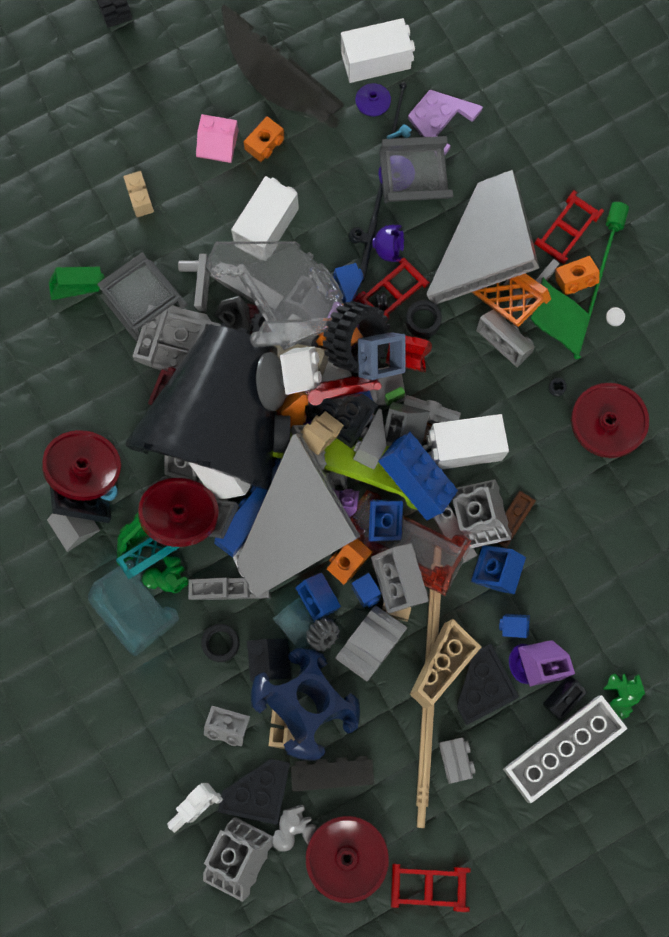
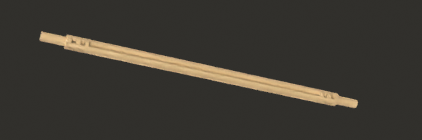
[416,545,443,828]

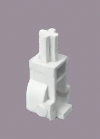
[167,783,223,833]

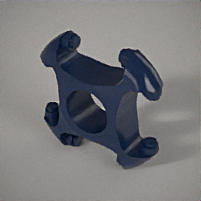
[251,648,360,760]

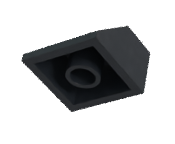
[247,639,291,683]

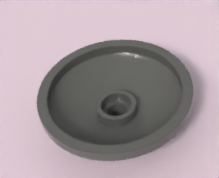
[256,352,287,411]

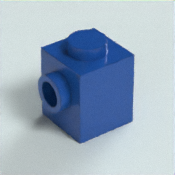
[499,614,530,638]

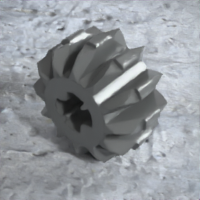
[306,617,340,652]

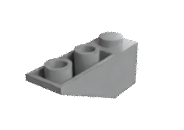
[353,409,386,470]

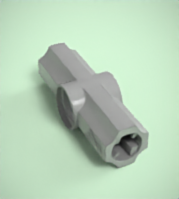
[404,395,461,424]

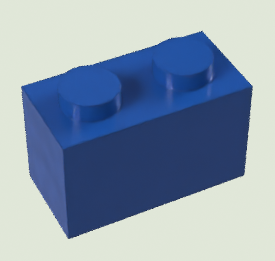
[295,573,341,622]
[352,573,381,609]

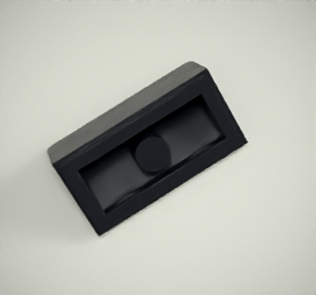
[543,676,587,721]

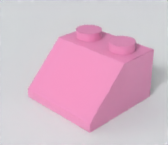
[196,114,239,163]

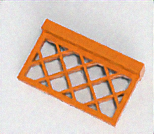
[471,273,551,327]

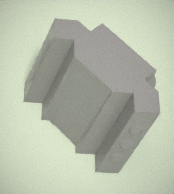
[452,479,512,548]
[335,605,408,681]
[203,817,273,902]

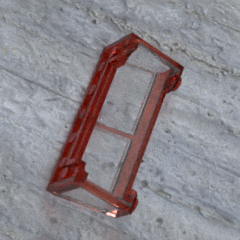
[349,490,472,596]

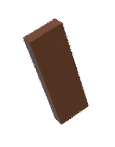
[495,490,536,548]

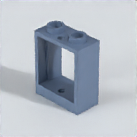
[358,332,405,380]

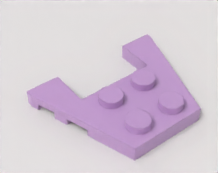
[408,90,483,157]

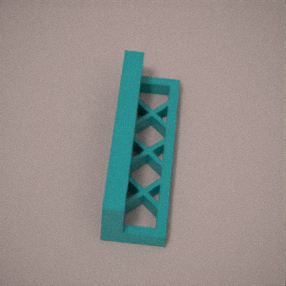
[116,538,179,579]

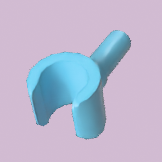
[387,124,412,139]

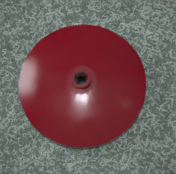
[571,383,649,458]
[42,430,121,501]
[138,478,219,547]
[306,816,389,903]

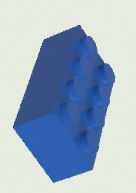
[378,432,458,521]

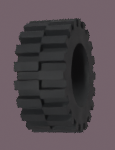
[97,0,133,28]
[323,301,390,374]

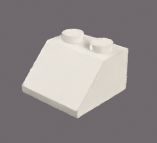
[280,347,322,394]

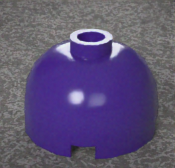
[372,225,404,262]

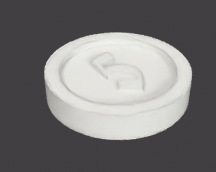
[606,307,625,326]

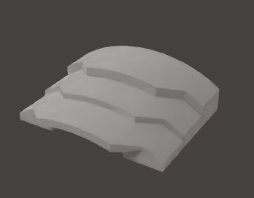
[133,305,221,370]

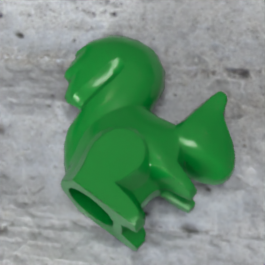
[142,556,189,594]
[603,674,645,720]

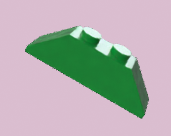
[117,513,151,566]

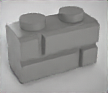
[439,738,475,784]

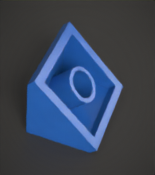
[368,499,403,541]

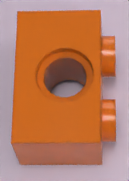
[244,116,284,162]
[555,256,599,295]
[327,538,372,585]

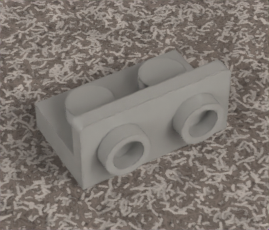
[204,706,250,746]

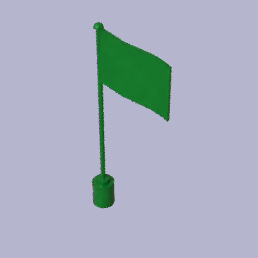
[530,202,629,360]

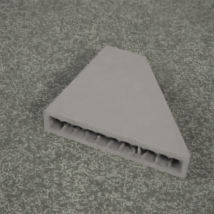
[427,170,539,305]
[237,433,361,597]

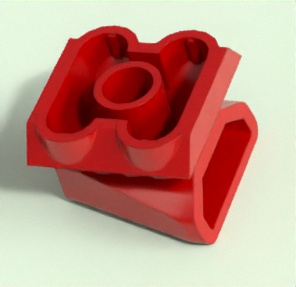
[386,335,432,373]

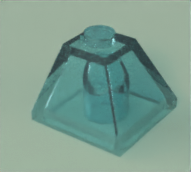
[273,597,319,648]

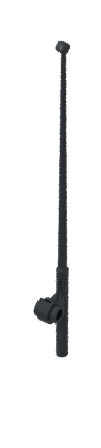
[348,82,407,282]

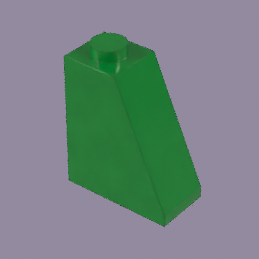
[48,267,104,300]

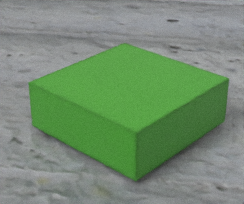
[384,387,405,406]

